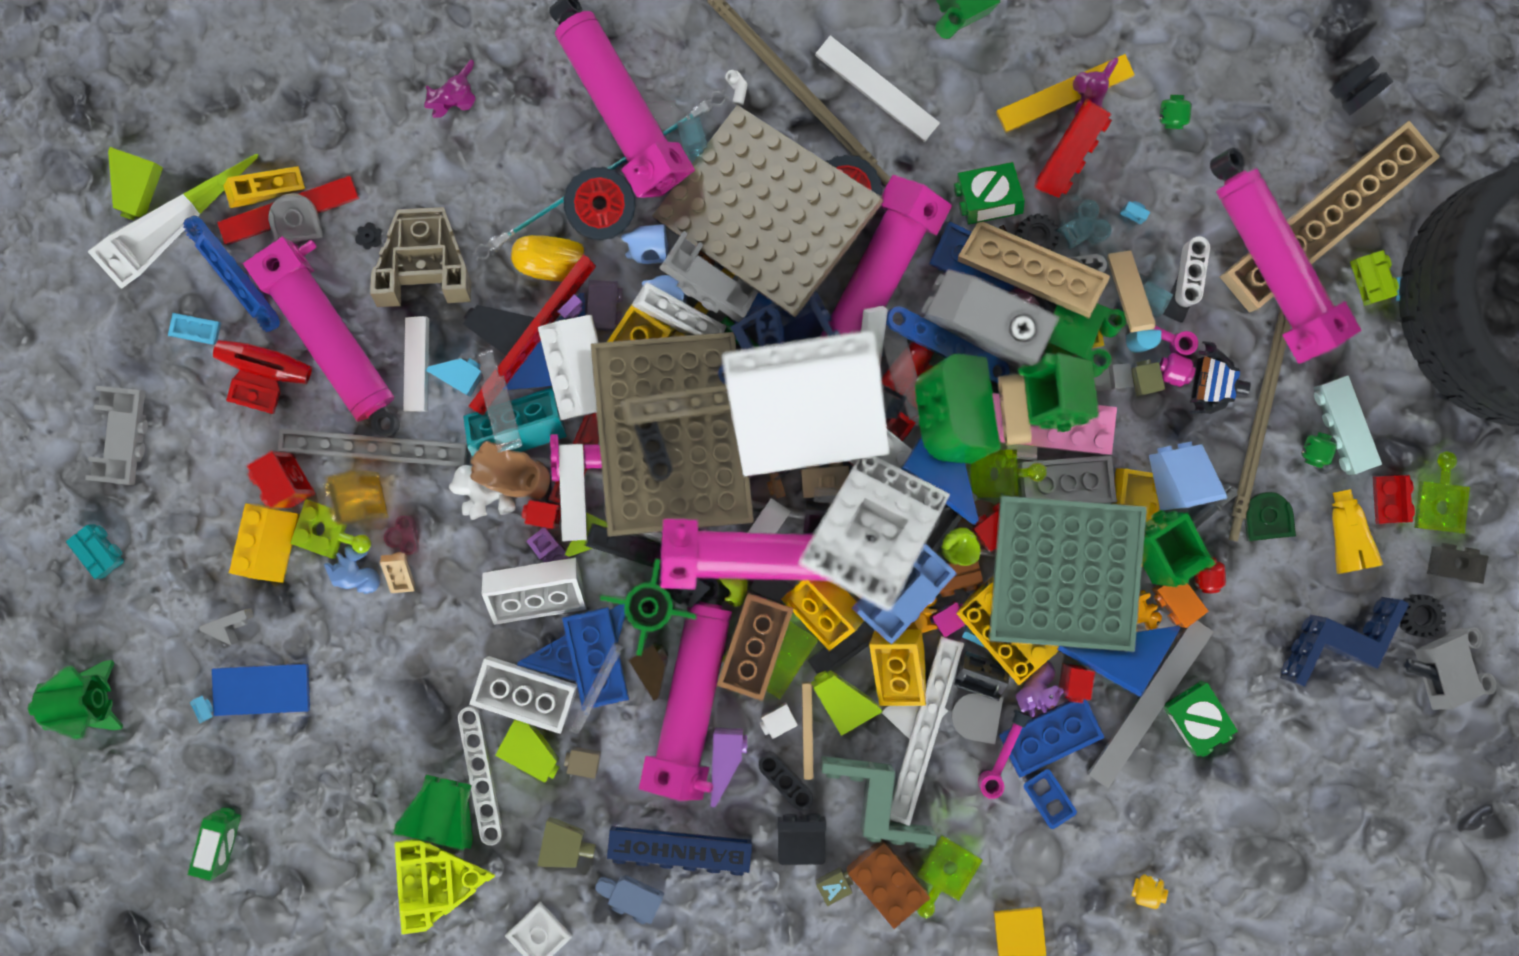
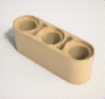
[998,374,1031,445]

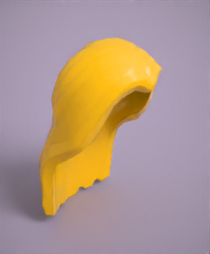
[511,235,585,282]

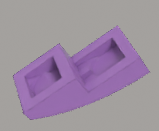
[526,527,571,563]

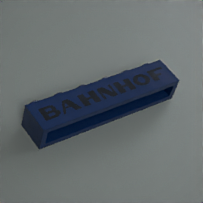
[607,826,752,876]

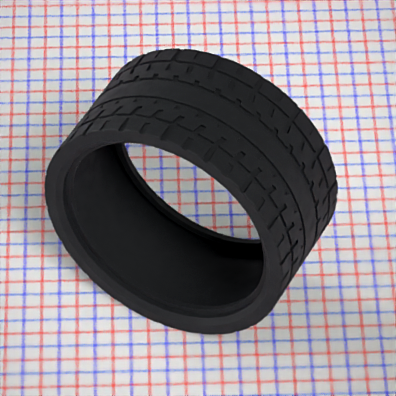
[1399,161,1519,427]

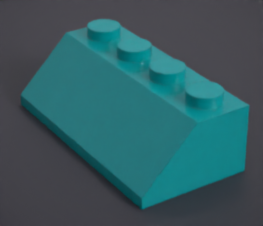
[463,387,567,457]

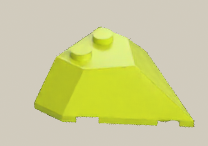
[395,839,495,935]

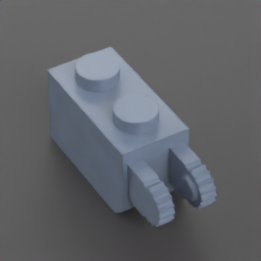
[595,875,664,924]

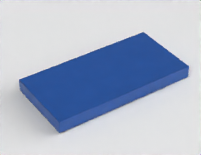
[928,221,1021,297]
[562,607,629,710]
[212,664,310,716]
[998,699,1105,778]

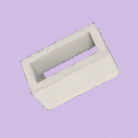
[1004,445,1037,469]

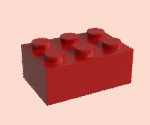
[246,451,316,508]

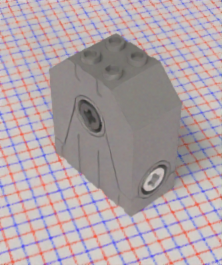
[921,270,1059,369]

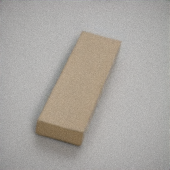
[1107,251,1155,332]
[802,681,813,780]

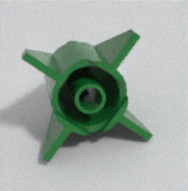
[600,559,697,656]
[28,660,124,739]
[393,774,473,850]

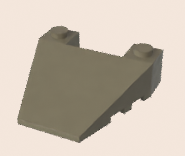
[370,207,471,307]

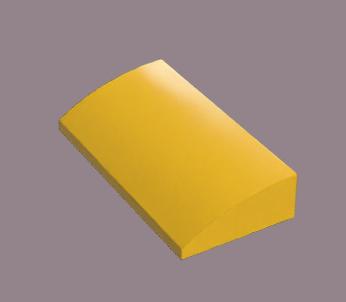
[1111,468,1160,567]

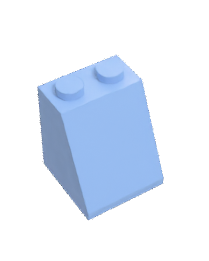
[1149,441,1227,510]

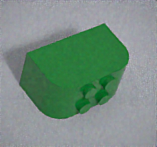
[915,354,1001,464]

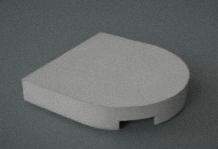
[269,194,323,243]
[951,692,1003,744]

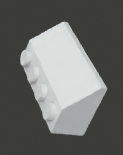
[538,315,599,420]
[482,557,586,625]
[469,656,577,734]

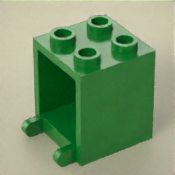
[1018,354,1099,432]
[1142,510,1215,587]

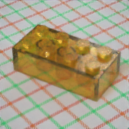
[324,470,389,525]

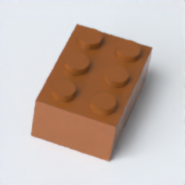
[846,839,930,929]

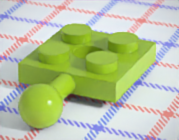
[290,499,371,559]

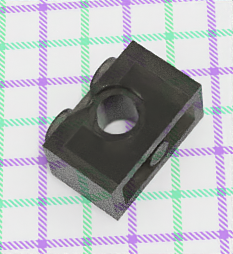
[1427,543,1489,584]

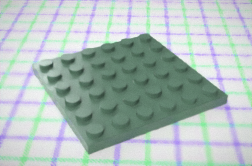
[989,496,1147,651]

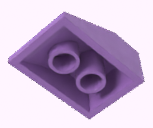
[711,727,747,807]

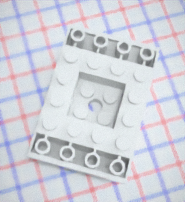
[799,456,950,611]

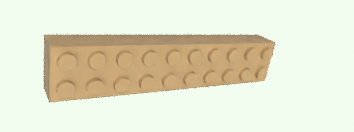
[1219,121,1440,313]

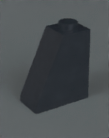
[463,305,535,356]

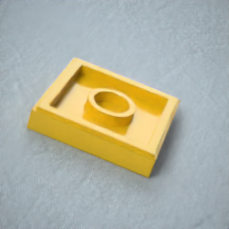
[993,906,1047,956]

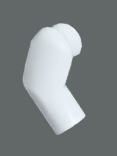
[725,70,748,105]

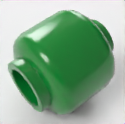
[1159,95,1192,129]
[1301,432,1337,468]

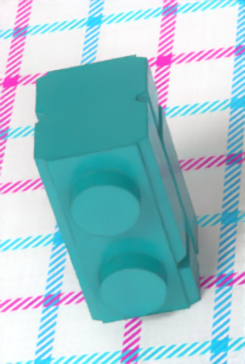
[66,524,124,579]

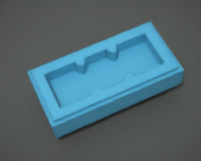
[168,313,221,345]

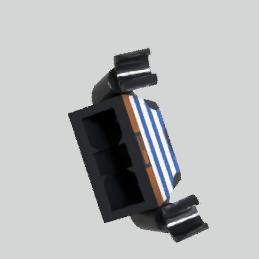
[1190,341,1251,414]

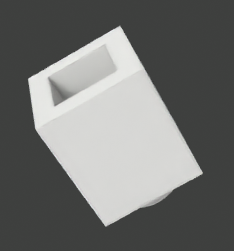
[760,702,798,739]

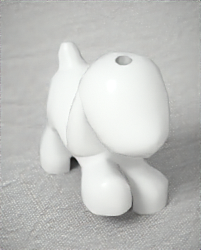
[449,465,515,520]

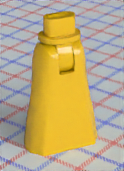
[1332,489,1384,574]

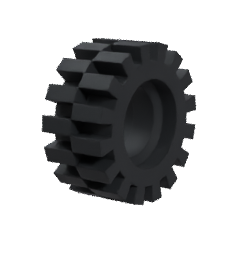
[1015,213,1060,251]
[1399,594,1446,638]

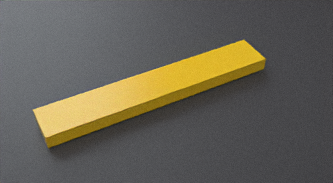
[996,54,1135,133]

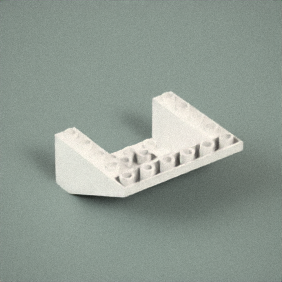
[723,331,889,476]

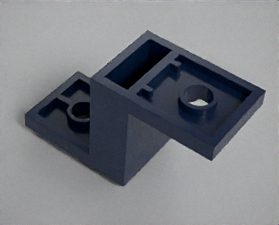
[1280,597,1409,687]

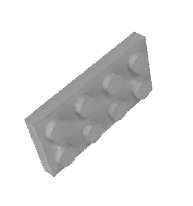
[1019,455,1117,504]

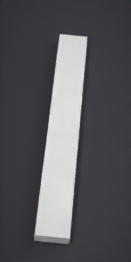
[890,636,964,826]

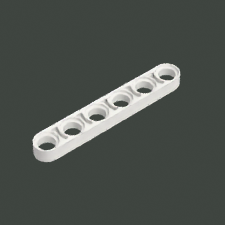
[458,706,503,845]

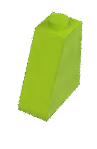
[108,147,163,221]
[811,670,882,736]
[495,719,560,783]

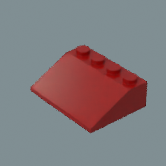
[1035,98,1112,198]

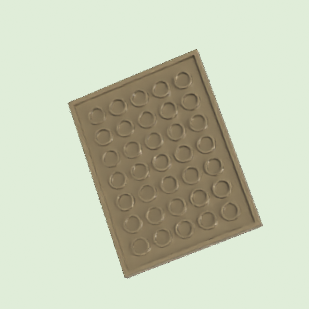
[652,105,884,317]
[590,332,753,537]

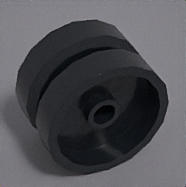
[1329,55,1394,116]

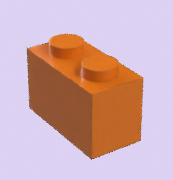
[1152,583,1209,628]

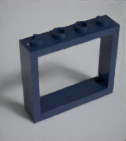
[730,291,841,351]

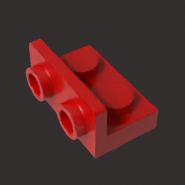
[1373,475,1415,524]

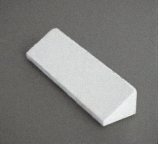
[632,282,727,336]
[403,316,429,412]

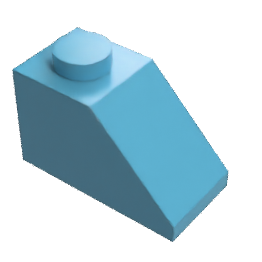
[426,358,485,397]

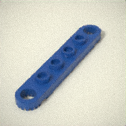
[183,215,280,332]
[886,306,1010,383]

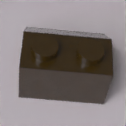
[628,641,669,701]

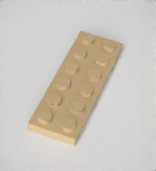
[958,222,1110,318]

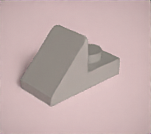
[1094,364,1134,392]
[199,608,254,645]

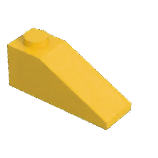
[223,166,305,208]

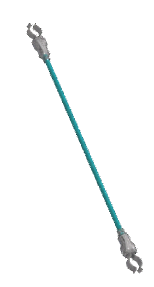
[472,90,728,261]

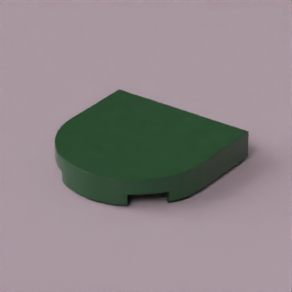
[1244,492,1296,541]

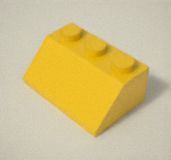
[229,503,300,583]
[781,580,865,651]

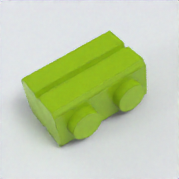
[1350,250,1399,306]

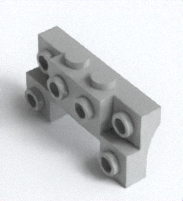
[659,231,758,322]
[85,386,148,485]

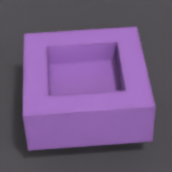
[558,295,584,320]

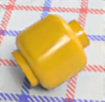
[1131,874,1168,909]

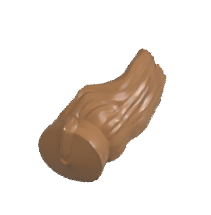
[470,441,550,500]

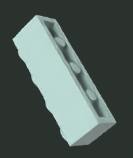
[1314,376,1382,475]

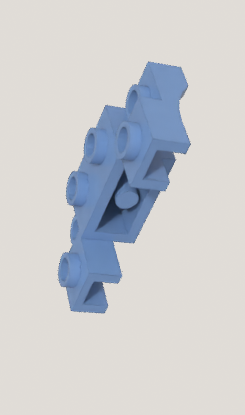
[852,544,956,644]

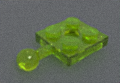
[971,449,1047,498]
[1414,451,1470,534]
[917,834,983,918]

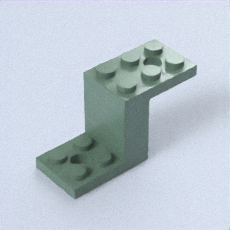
[820,756,937,848]

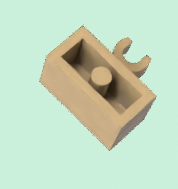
[801,462,849,498]

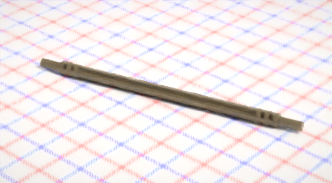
[707,0,890,187]
[1228,308,1290,542]

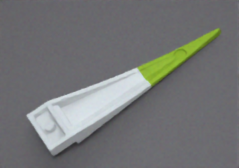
[88,154,258,289]

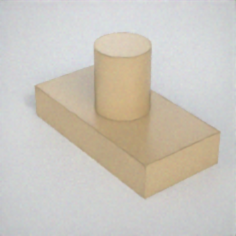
[380,552,415,593]

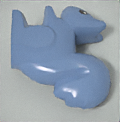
[324,545,380,594]

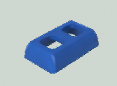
[1023,769,1077,829]

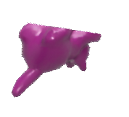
[1073,57,1119,115]
[424,59,476,118]

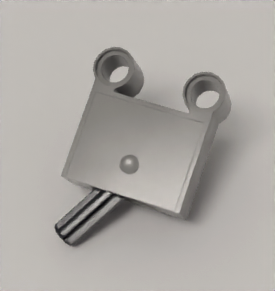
[1403,627,1496,710]

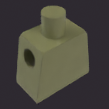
[537,817,596,868]

